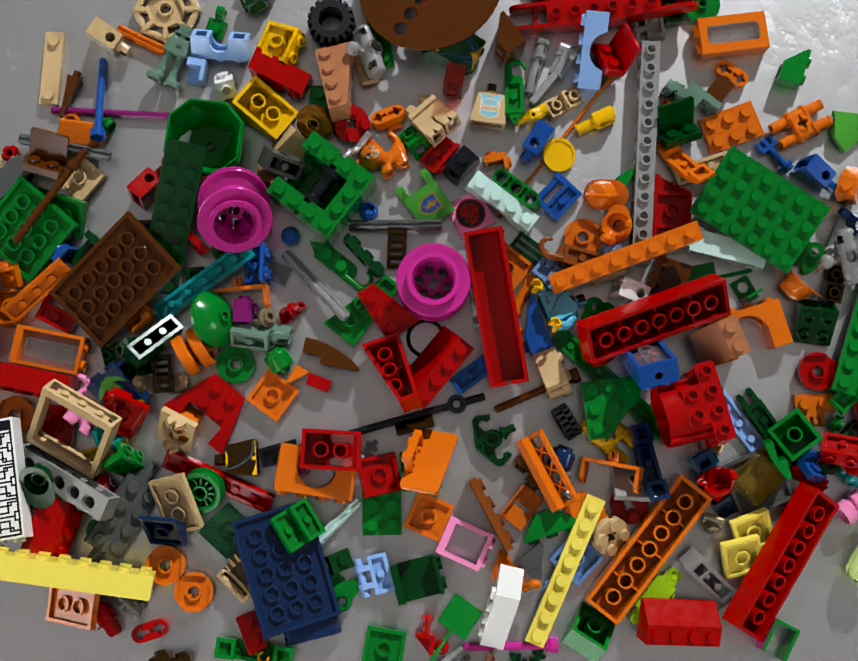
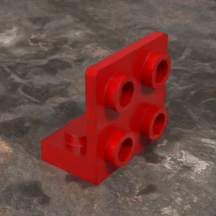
[590,23,642,77]

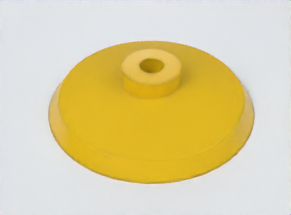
[543,138,576,172]

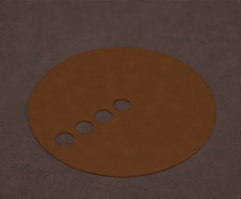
[360,0,499,50]

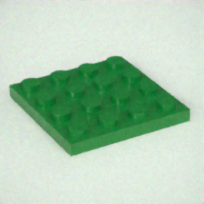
[0,175,79,283]

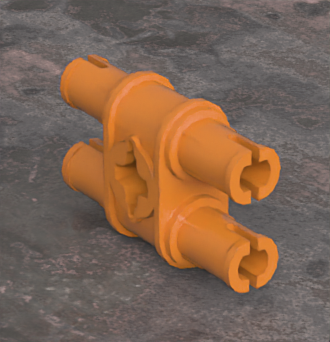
[768,99,833,151]

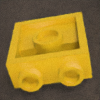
[254,20,306,65]

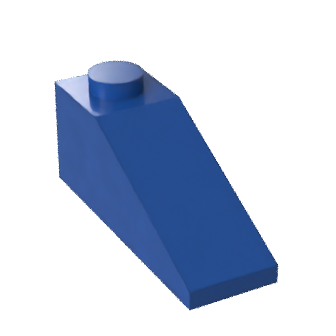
[523,293,553,356]

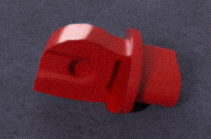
[279,302,306,325]

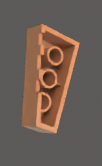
[315,41,354,122]

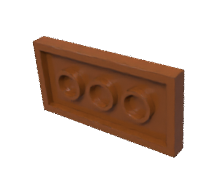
[467,477,514,552]

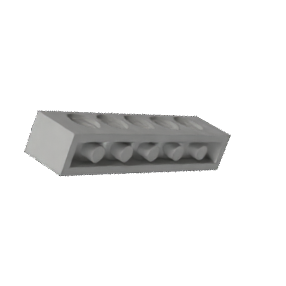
[23,443,120,521]

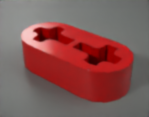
[131,618,170,643]

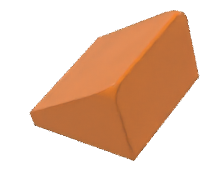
[287,365,310,384]

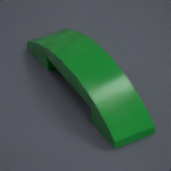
[214,637,295,661]

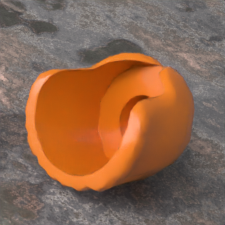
[127,304,155,335]

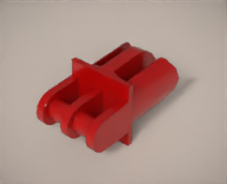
[97,601,122,637]

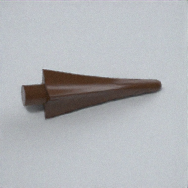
[59,70,83,118]

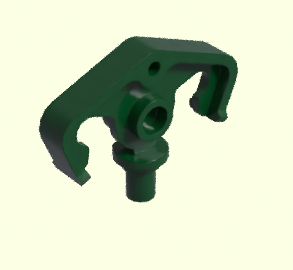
[472,414,516,466]

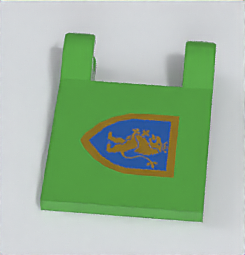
[396,169,456,232]

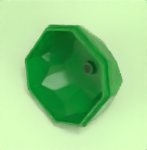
[163,98,245,176]

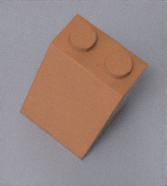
[688,314,752,366]

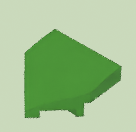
[828,111,858,152]

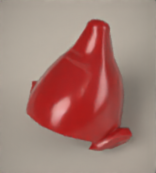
[696,466,738,502]

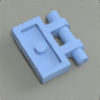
[354,551,395,598]

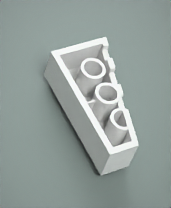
[478,564,524,650]

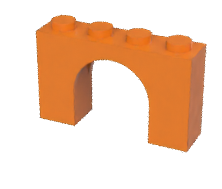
[702,297,793,366]
[273,442,356,504]

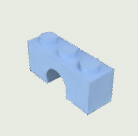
[190,29,251,63]

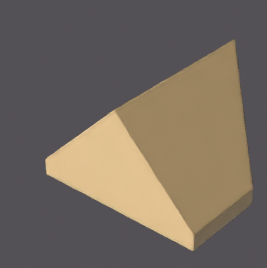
[272,124,306,160]

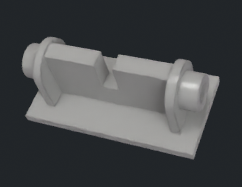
[107,595,148,619]

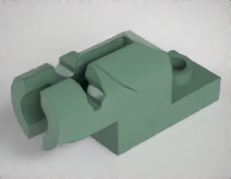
[660,78,723,114]
[229,324,293,352]

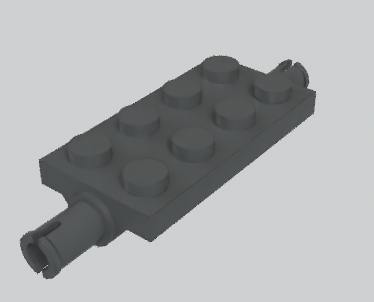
[84,461,160,563]

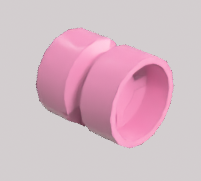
[836,489,858,526]

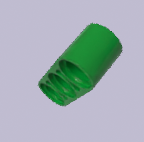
[493,168,542,212]

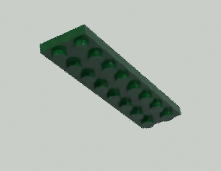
[149,138,207,295]

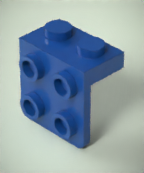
[244,242,272,285]

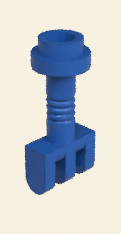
[754,134,794,174]

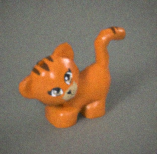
[356,123,409,180]

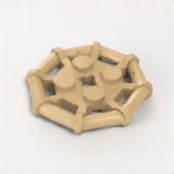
[132,0,202,44]

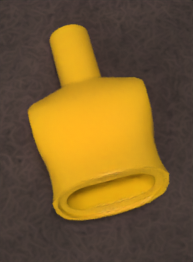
[514,103,549,127]

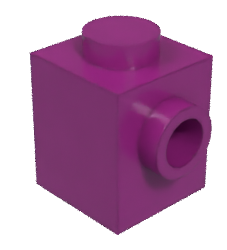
[232,296,258,324]

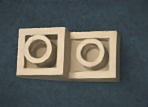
[543,85,585,121]

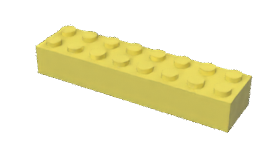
[0,545,156,601]

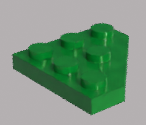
[580,376,641,441]

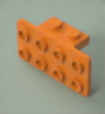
[400,429,458,495]

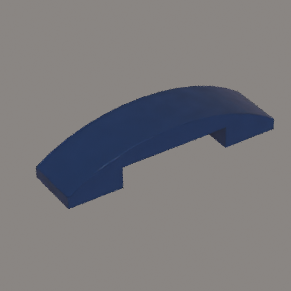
[630,422,671,502]
[691,448,737,518]

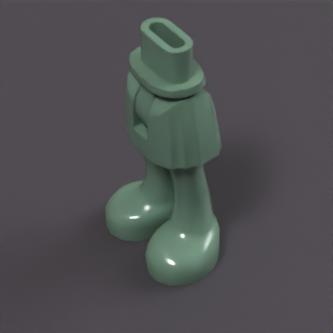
[146,24,194,91]

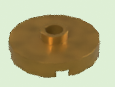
[296,104,333,139]

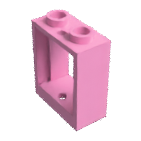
[435,515,496,572]

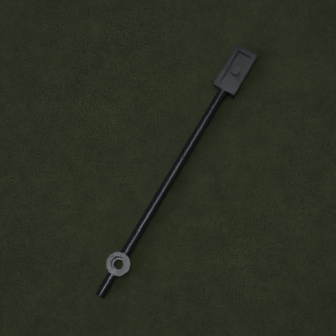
[258,393,486,468]

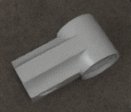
[548,41,579,81]

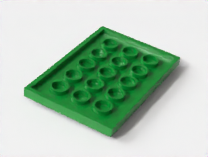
[688,146,831,273]

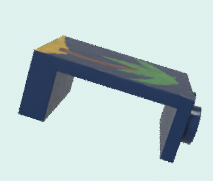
[86,359,151,405]

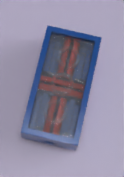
[619,340,680,390]

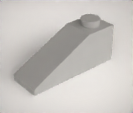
[678,546,736,605]

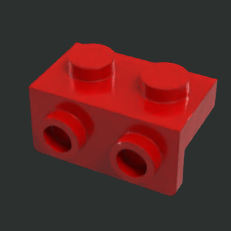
[418,137,460,177]

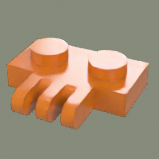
[792,393,834,427]

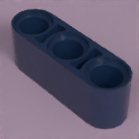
[284,615,342,646]

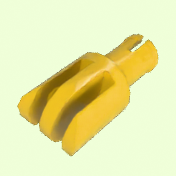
[574,106,616,136]

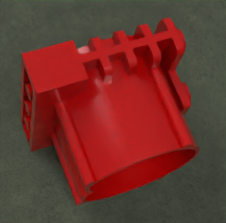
[650,360,736,451]

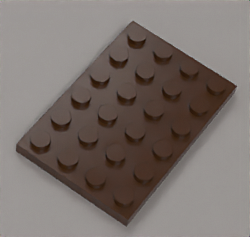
[49,211,182,349]

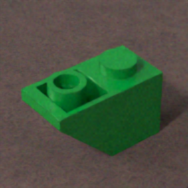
[774,49,812,91]

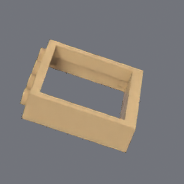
[26,378,122,479]

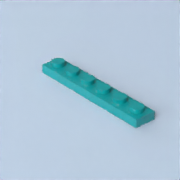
[151,249,256,320]

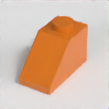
[835,166,858,205]

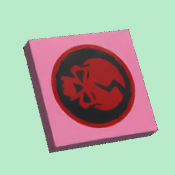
[449,193,496,239]

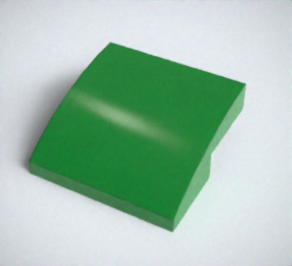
[761,438,792,480]
[269,497,326,554]

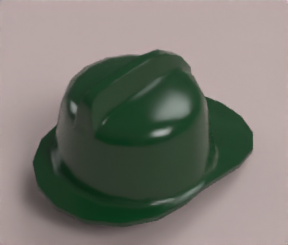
[19,463,55,509]

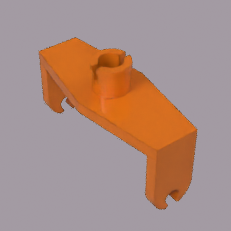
[208,277,271,309]
[579,451,644,494]

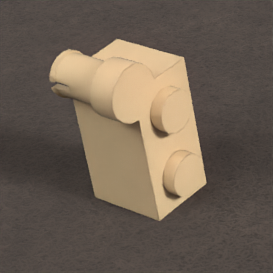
[533,347,573,401]

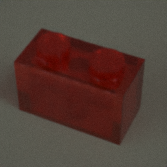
[443,62,466,100]

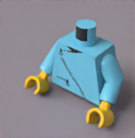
[530,278,587,333]

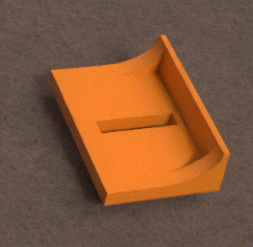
[500,483,544,531]

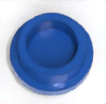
[359,202,378,220]
[281,226,300,245]

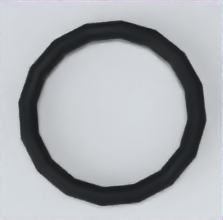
[406,320,442,356]

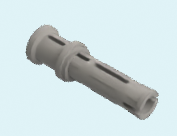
[524,38,551,96]

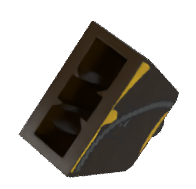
[214,439,260,476]

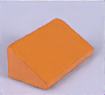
[58,118,98,147]

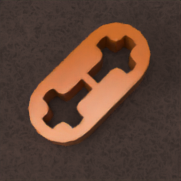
[714,60,748,89]
[370,104,406,130]

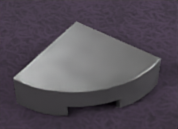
[272,261,292,286]

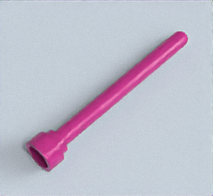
[463,637,558,653]

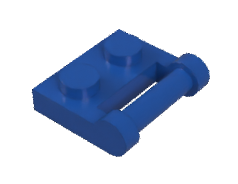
[531,172,582,222]

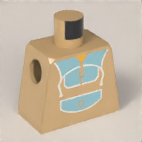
[86,16,132,57]
[469,83,506,130]

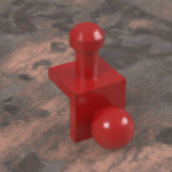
[415,614,449,656]

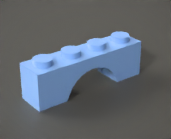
[574,10,610,90]

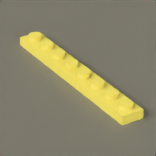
[524,493,606,648]

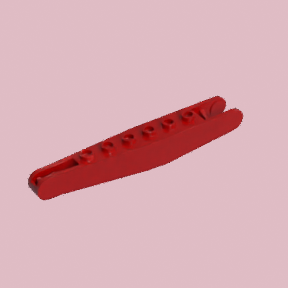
[509,0,698,36]

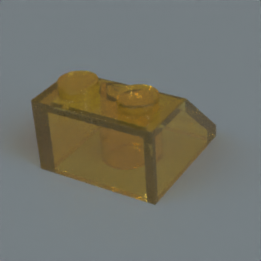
[734,453,784,509]

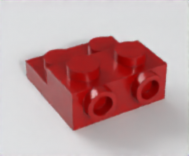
[102,386,150,439]

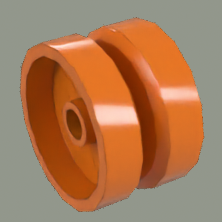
[170,327,216,376]

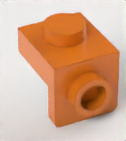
[482,151,512,172]

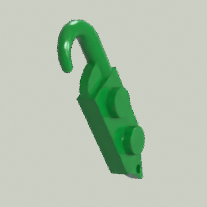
[504,59,527,126]
[310,241,373,291]

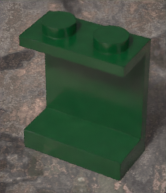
[389,553,447,606]

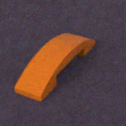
[656,140,715,184]

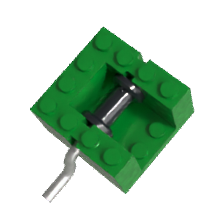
[266,130,377,246]

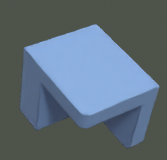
[186,56,210,87]

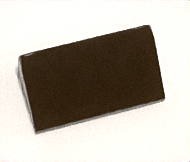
[395,415,435,436]

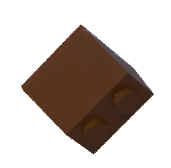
[494,11,526,65]

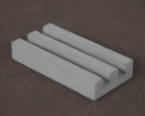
[528,72,558,108]

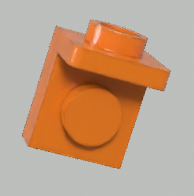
[0,261,23,288]

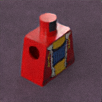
[126,165,162,211]

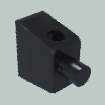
[443,145,480,187]

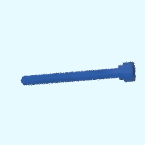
[90,58,107,141]

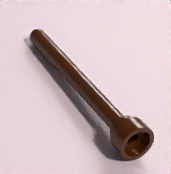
[494,367,582,413]

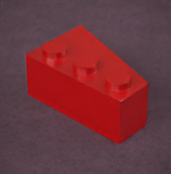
[248,46,313,101]

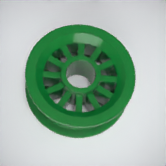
[186,468,226,514]

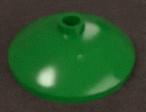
[190,291,235,348]

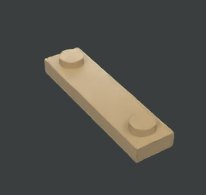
[39,31,67,107]

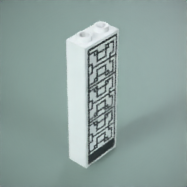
[0,417,33,546]

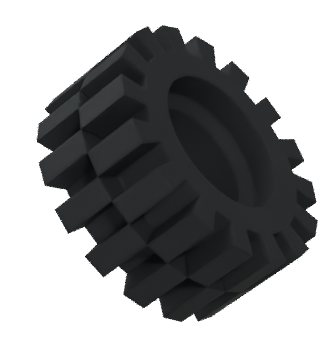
[551,403,582,441]

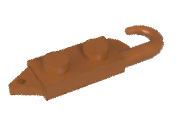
[538,237,603,267]

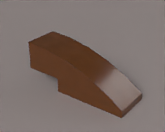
[303,337,360,373]

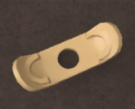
[130,372,188,395]

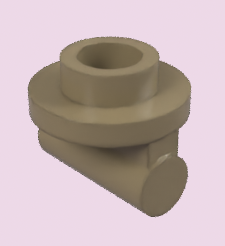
[253,308,276,327]
[701,512,725,533]

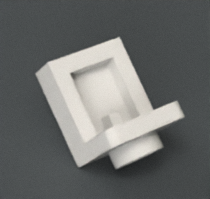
[214,71,238,101]

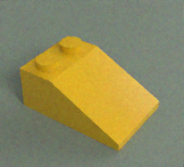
[230,75,299,140]

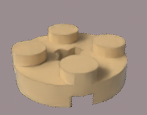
[592,516,630,556]

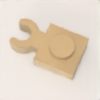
[353,55,381,85]

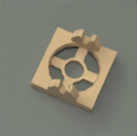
[156,406,199,454]

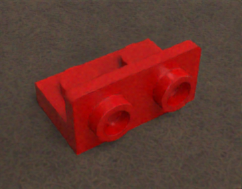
[820,432,858,468]

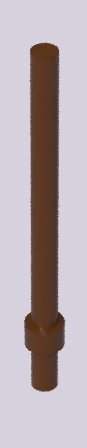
[11,148,89,244]

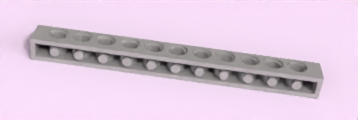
[629,40,661,268]

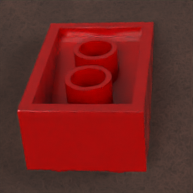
[299,428,362,472]

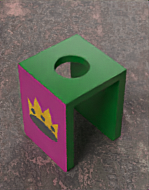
[755,618,800,661]

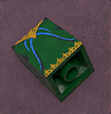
[420,34,486,77]

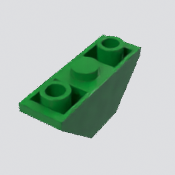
[522,508,576,546]

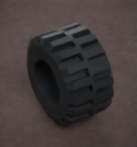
[307,0,356,47]

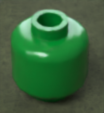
[264,345,293,375]

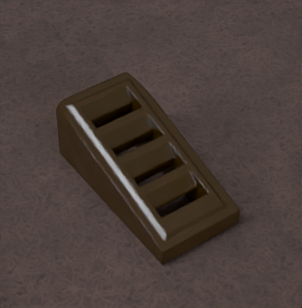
[387,229,407,269]
[152,354,174,394]

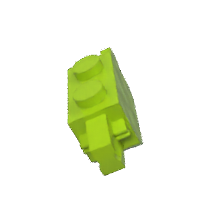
[627,567,682,625]

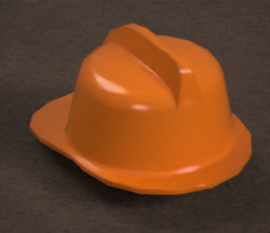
[584,179,629,210]
[780,269,824,300]

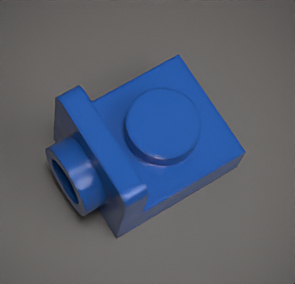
[50,240,78,264]
[796,450,826,483]

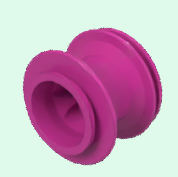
[196,167,273,253]
[396,243,471,322]

